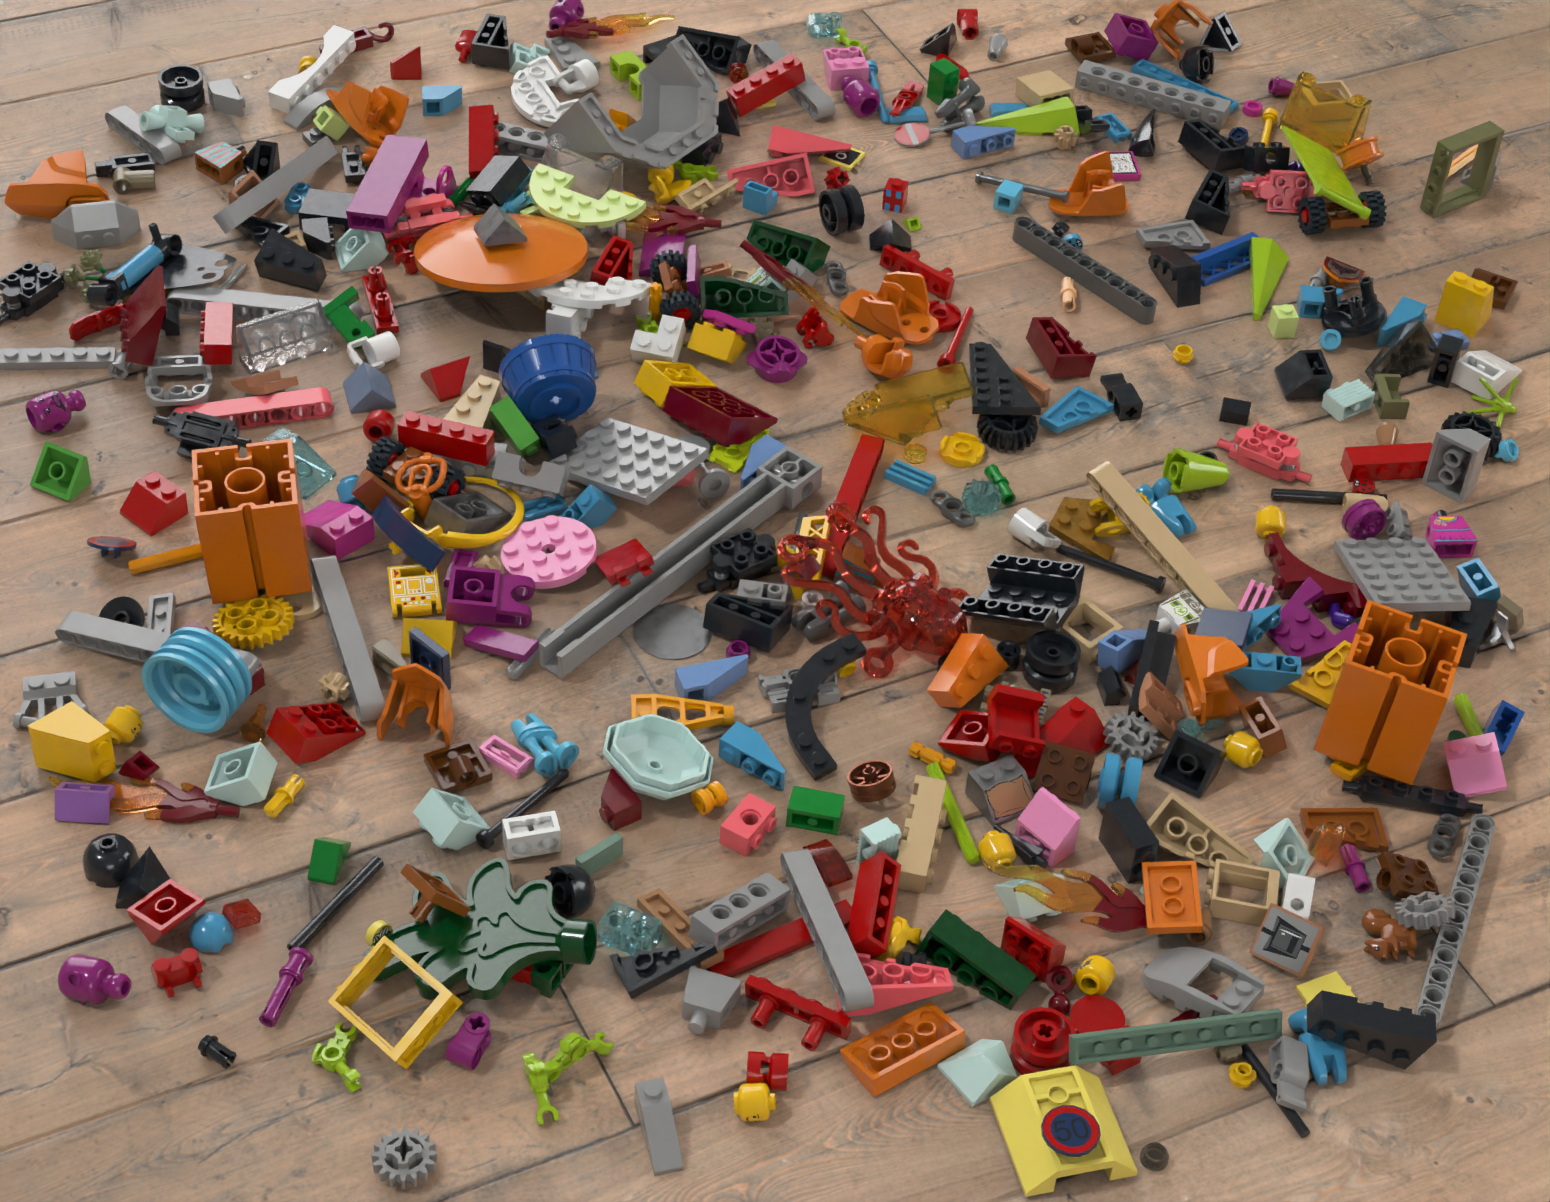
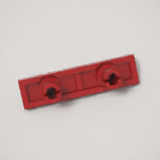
[879,244,955,301]
[362,266,399,335]
[745,974,851,1051]

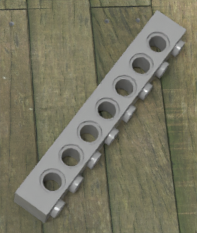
[1075,60,1231,129]

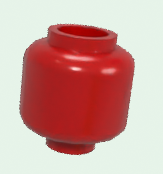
[363,409,395,443]

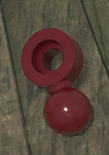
[1046,965,1076,1015]

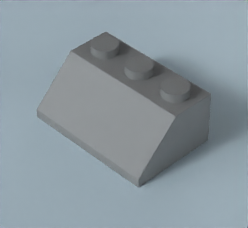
[1421,429,1490,504]

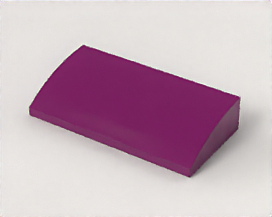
[639,217,687,277]

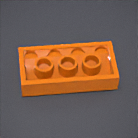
[840,1001,966,1097]

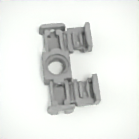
[758,668,840,714]

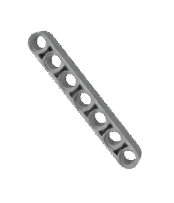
[753,40,835,120]

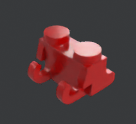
[386,234,418,274]
[796,306,834,349]
[150,948,203,998]

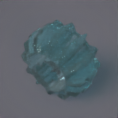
[962,478,1002,516]

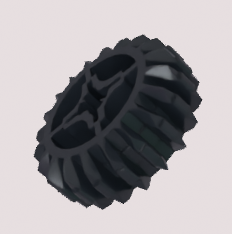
[1441,411,1502,461]
[977,414,1038,453]

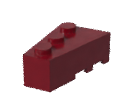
[1026,317,1097,379]

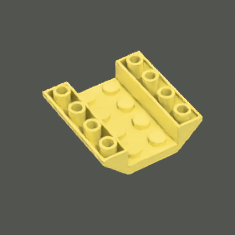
[990,1065,1138,1197]

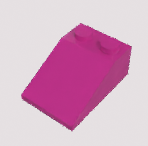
[304,500,375,561]

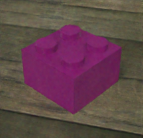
[1104,13,1158,61]

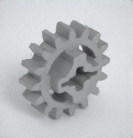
[1103,711,1159,760]
[1394,891,1456,930]
[371,1126,437,1189]

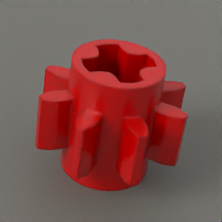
[824,166,850,190]

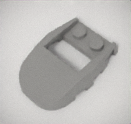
[144,355,212,407]
[1142,947,1265,1018]

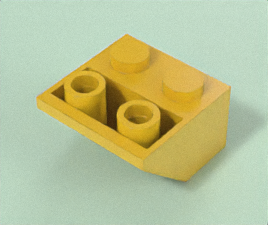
[687,321,747,364]

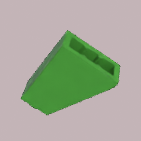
[489,395,541,457]

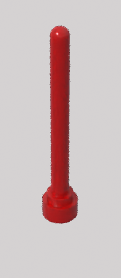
[937,306,974,373]

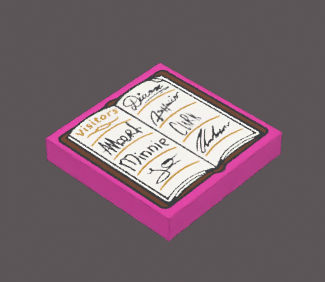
[1093,151,1141,181]

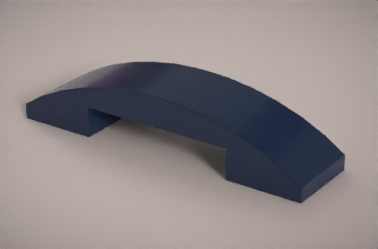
[372,496,446,572]

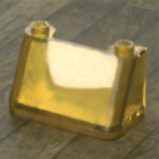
[1279,71,1372,153]

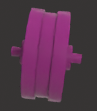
[1341,499,1387,540]

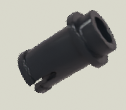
[198,1035,237,1069]

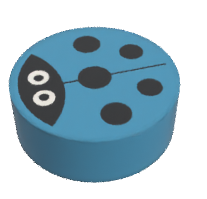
[1063,233,1083,251]

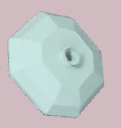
[602,714,714,801]

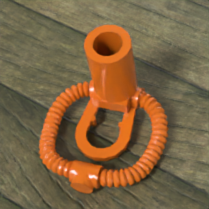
[395,452,447,521]

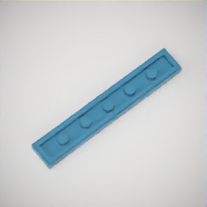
[1131,59,1239,116]

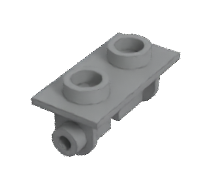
[1385,500,1413,540]

